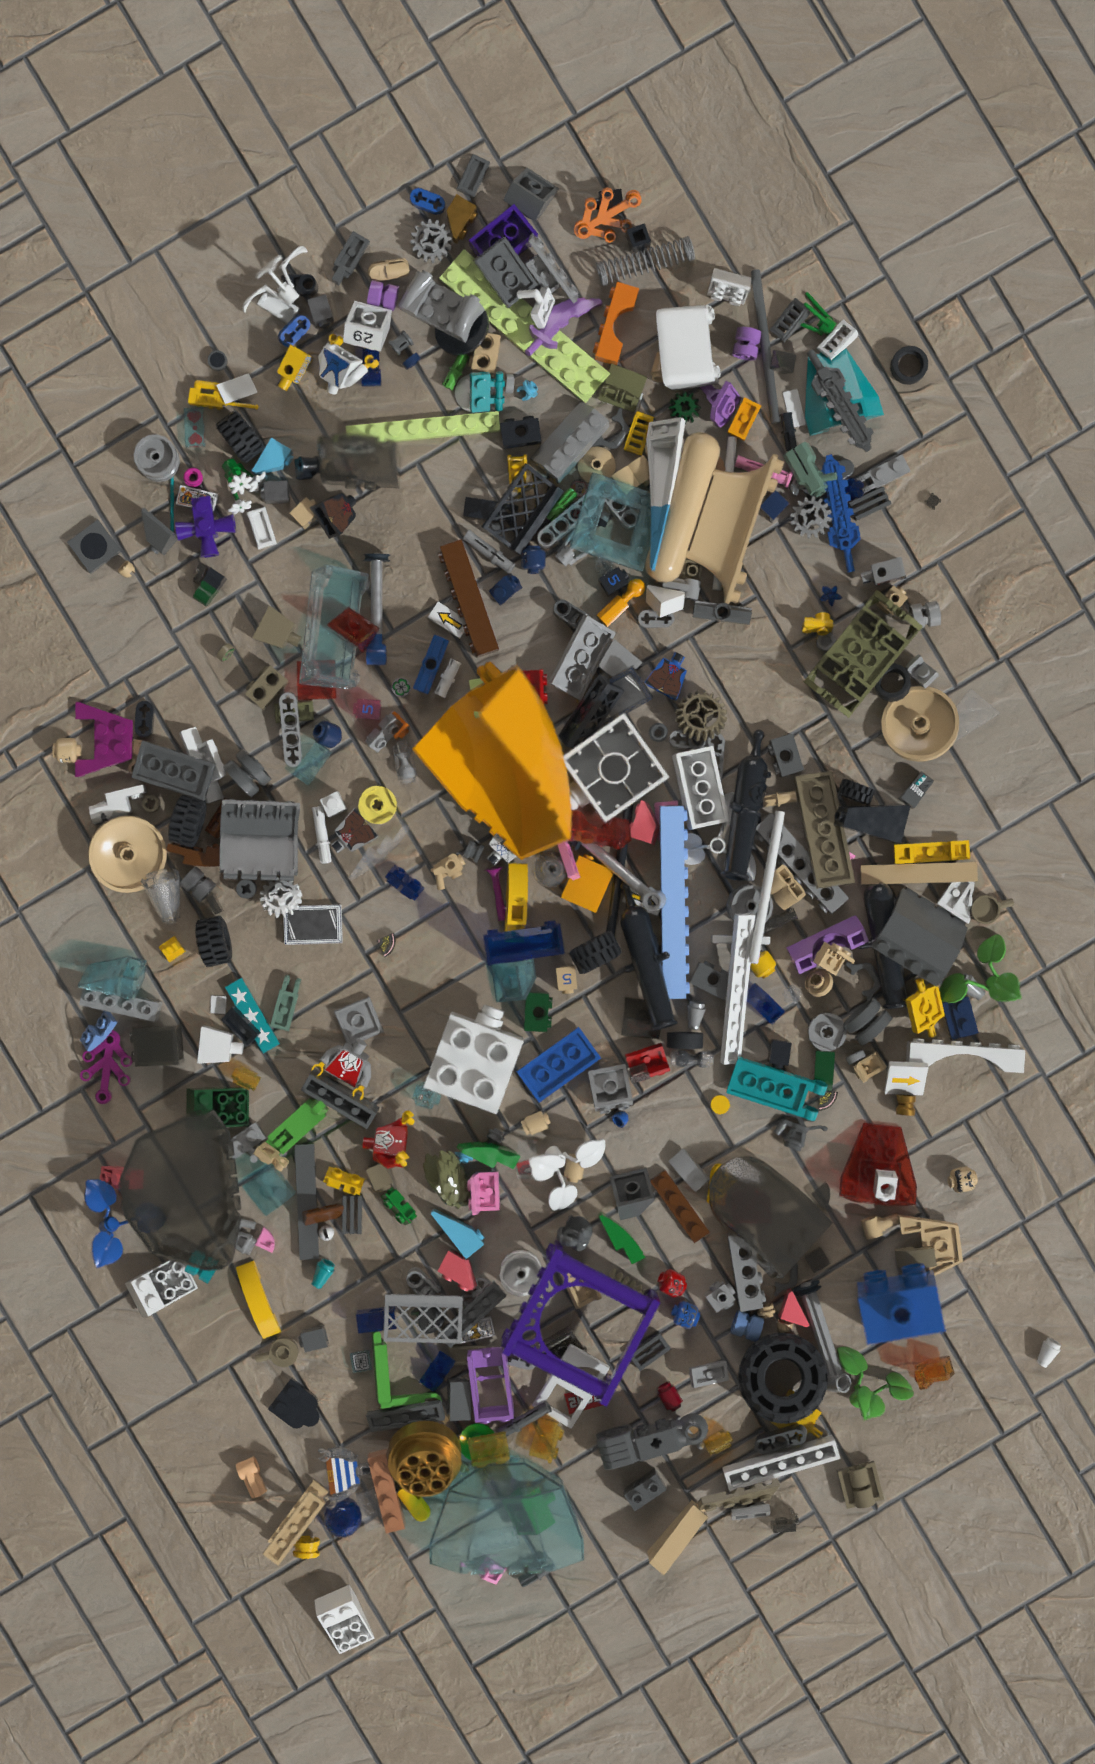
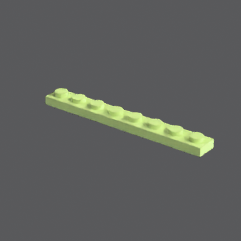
[346,411,500,447]

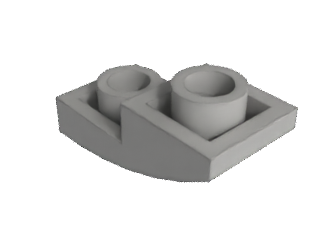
[669,1149,710,1192]

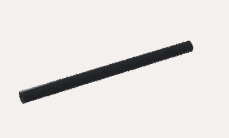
[606,803,634,937]

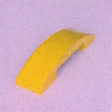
[893,840,970,864]
[236,1260,281,1339]

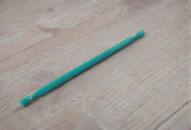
[170,476,174,533]

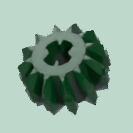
[668,391,701,425]

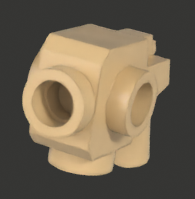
[430,853,466,890]

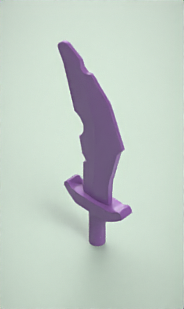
[525,298,602,356]

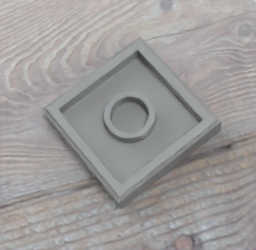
[334,996,384,1045]

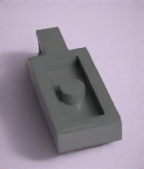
[332,231,370,286]

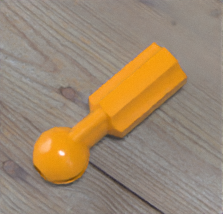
[596,579,646,627]

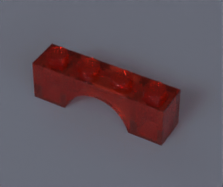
[567,810,632,849]

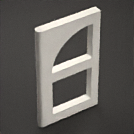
[532,1344,610,1429]

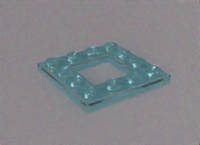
[569,473,651,572]

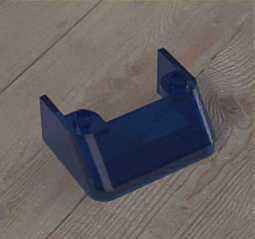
[483,920,565,966]

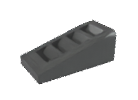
[770,298,810,342]

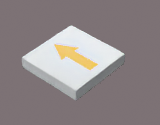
[884,1061,928,1095]

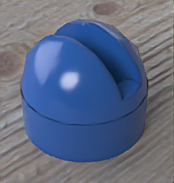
[612,1111,629,1128]

